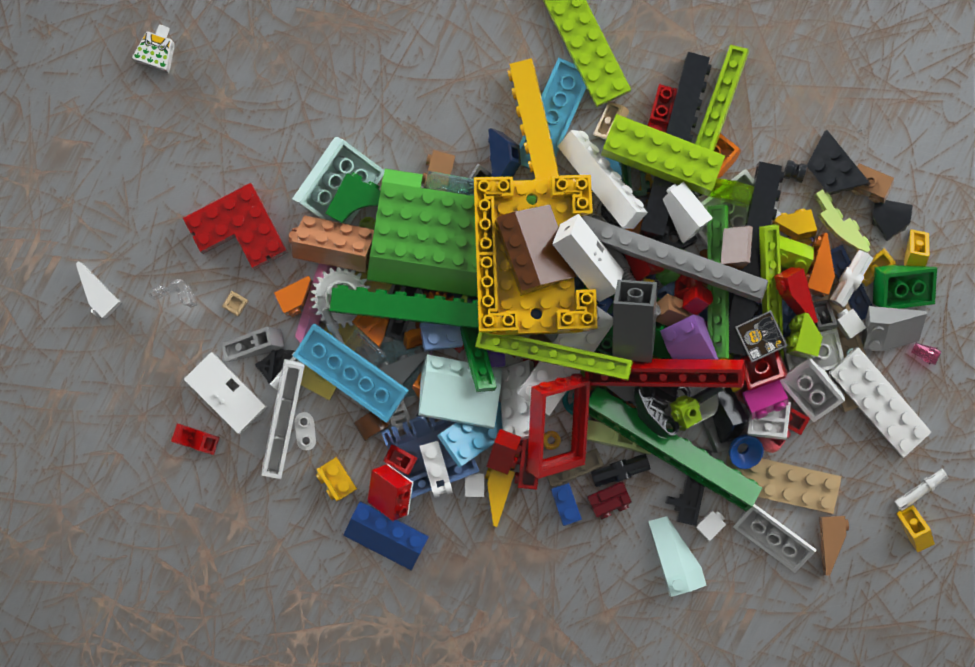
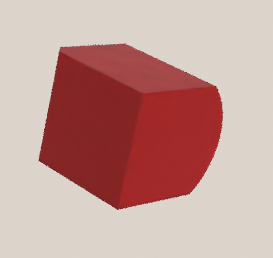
[682,284,713,315]

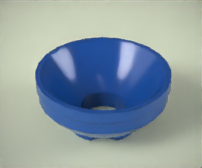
[728,434,764,469]

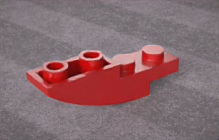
[647,84,677,133]

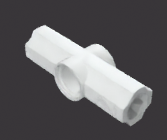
[829,250,873,308]

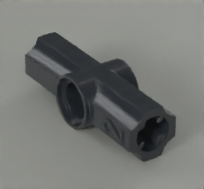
[591,454,651,487]

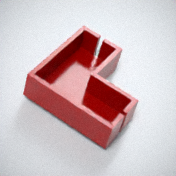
[183,183,288,270]

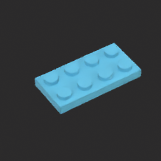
[437,401,503,468]

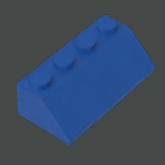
[343,501,429,571]

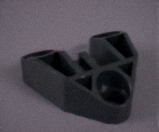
[634,386,692,438]

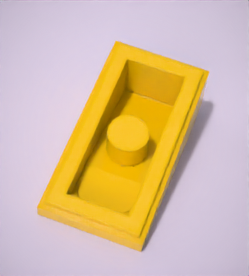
[862,248,897,287]

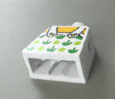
[132,25,174,73]

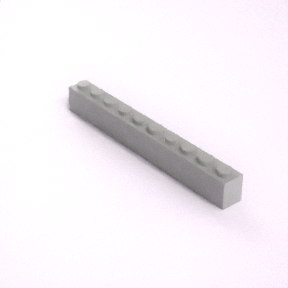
[582,215,768,303]

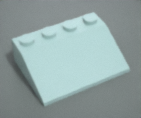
[292,137,384,225]
[418,354,502,429]

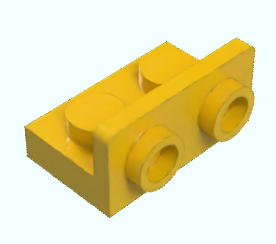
[316,457,357,502]

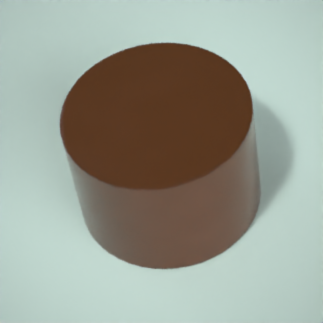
[354,412,391,441]

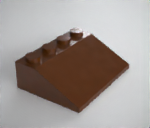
[495,204,576,296]

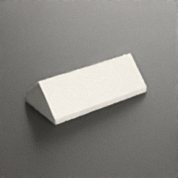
[733,504,816,573]

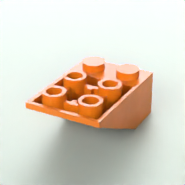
[806,233,835,298]

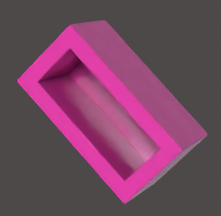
[743,380,788,419]

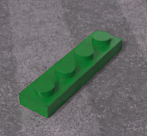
[460,327,497,392]

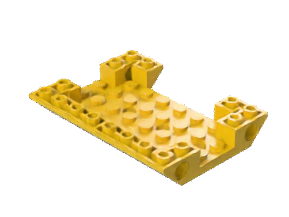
[474,175,598,335]

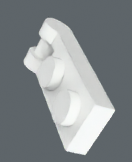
[420,441,453,498]

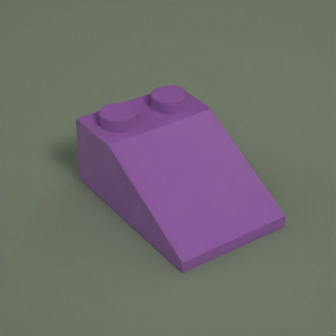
[660,314,719,359]

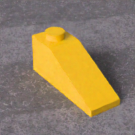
[485,468,515,527]

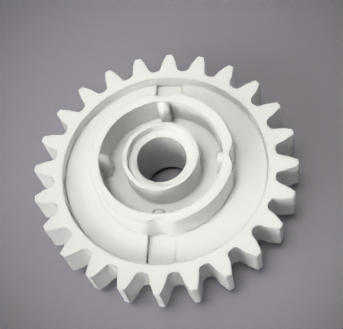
[310,267,370,328]

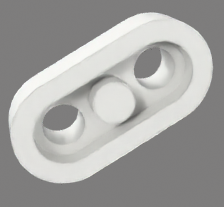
[294,412,317,451]

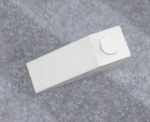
[76,261,122,319]

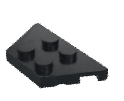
[807,130,871,195]

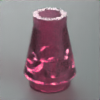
[911,342,942,365]

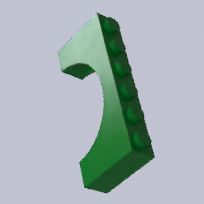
[325,172,381,223]

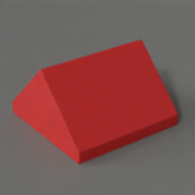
[740,350,788,391]

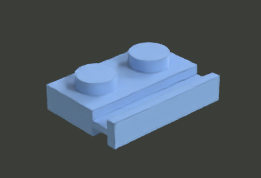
[419,323,463,352]

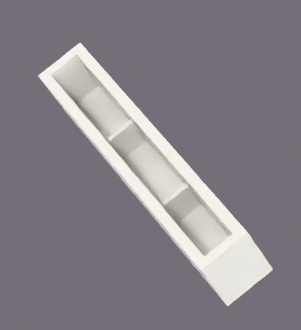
[557,130,648,229]
[262,359,304,479]

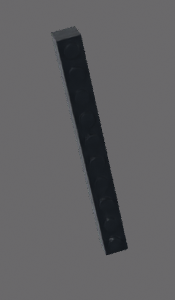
[639,52,712,240]
[729,161,784,357]

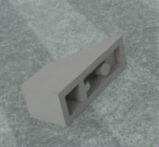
[221,326,284,362]

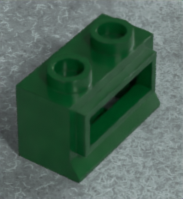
[619,162,650,198]

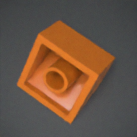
[274,276,313,317]

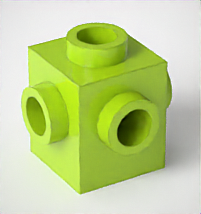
[670,395,703,428]

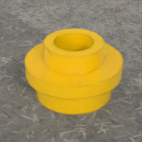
[544,431,561,450]

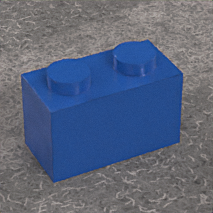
[550,483,582,526]

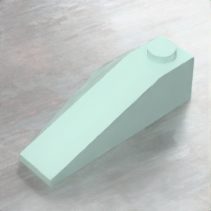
[648,516,707,597]

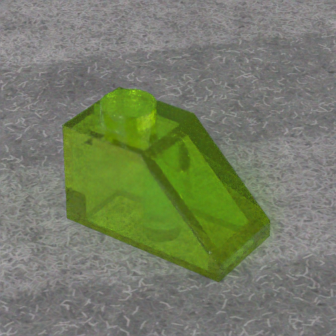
[709,178,754,208]

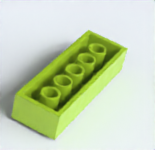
[601,114,725,197]

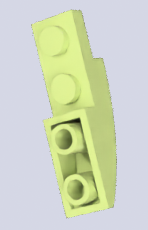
[814,189,871,252]
[587,420,651,455]

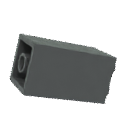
[613,280,657,363]

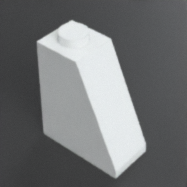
[663,182,712,243]

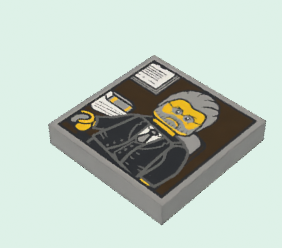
[735,310,787,362]

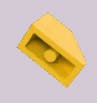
[904,229,929,266]
[896,505,935,553]

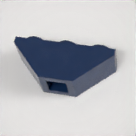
[488,128,521,177]

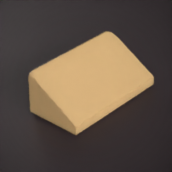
[593,101,629,141]

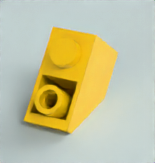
[772,208,817,240]

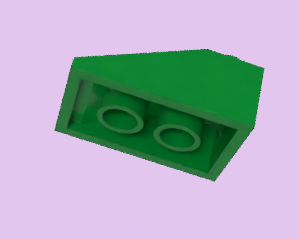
[873,265,937,309]

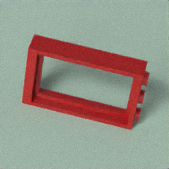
[527,373,590,479]

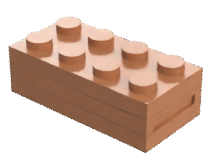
[289,215,374,273]

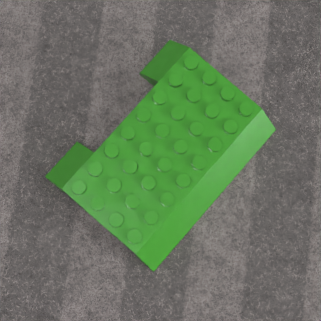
[367,169,536,297]

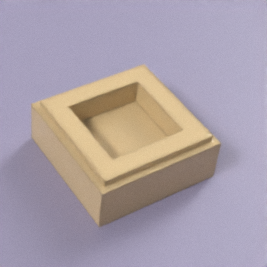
[222,291,248,317]

